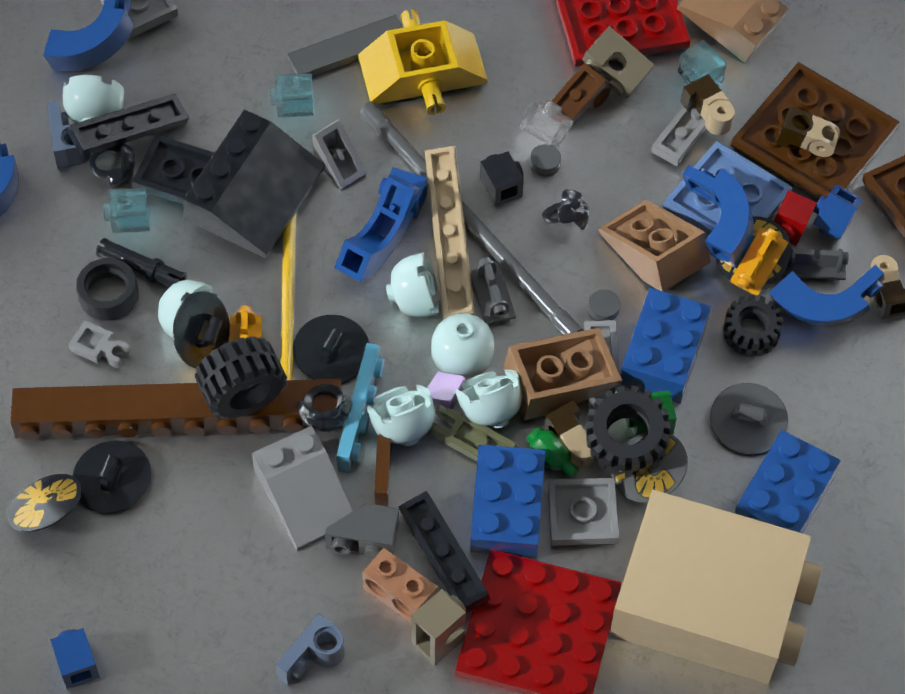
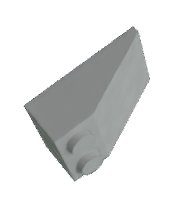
[252,426,353,551]

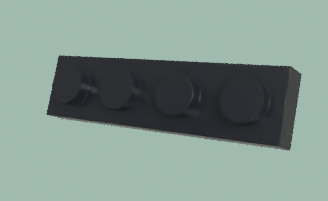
[67,94,189,157]
[398,491,491,613]

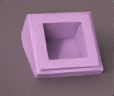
[427,372,466,410]

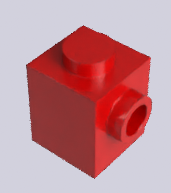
[774,190,817,246]

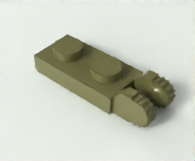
[427,405,518,462]

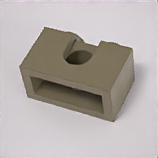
[582,26,655,98]
[411,589,466,665]

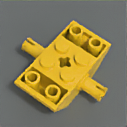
[358,9,488,115]

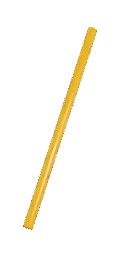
[280,213,296,380]

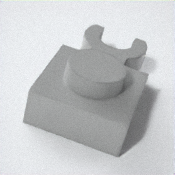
[68,320,130,368]

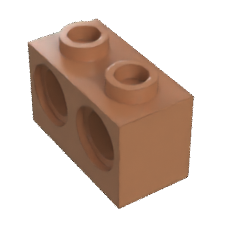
[362,548,437,623]

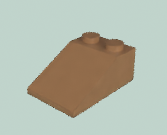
[676,0,789,63]
[598,200,711,292]
[503,328,622,420]

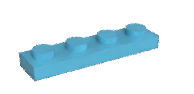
[336,343,385,473]

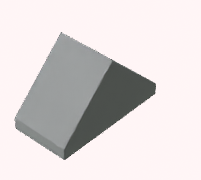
[312,120,366,189]

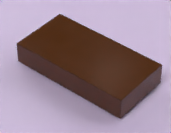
[374,433,392,507]

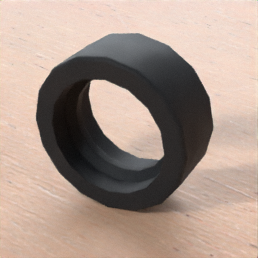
[76,258,138,321]

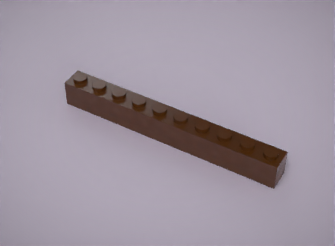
[10,379,342,440]

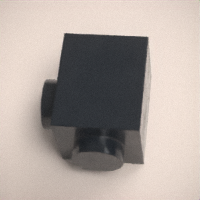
[480,151,524,206]

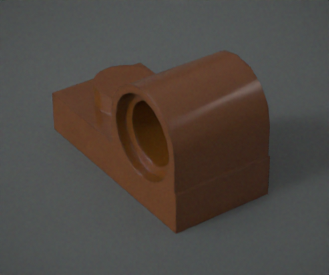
[545,62,611,129]

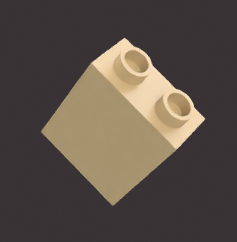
[610,489,822,684]

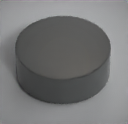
[530,144,561,175]
[588,290,620,321]

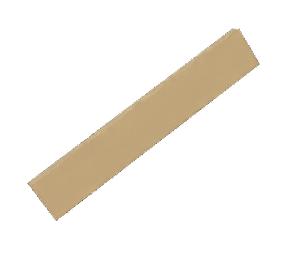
[424,146,476,319]

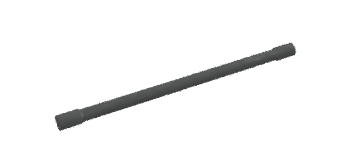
[360,101,584,335]

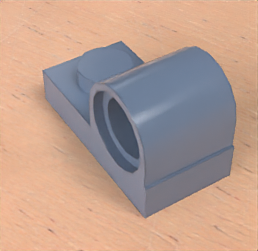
[47,100,91,169]
[275,613,345,685]

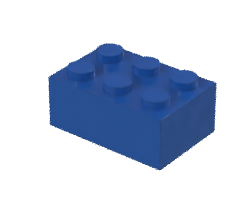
[620,288,711,404]
[734,429,841,533]
[470,445,545,558]

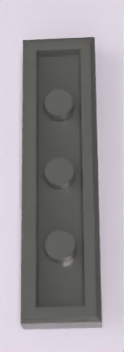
[287,14,403,82]

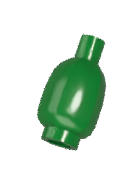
[526,426,579,478]

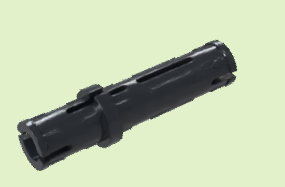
[96,238,187,287]

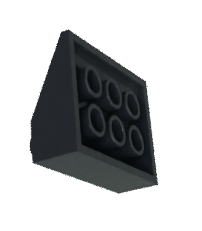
[183,109,325,258]

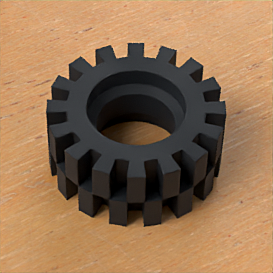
[723,295,783,357]

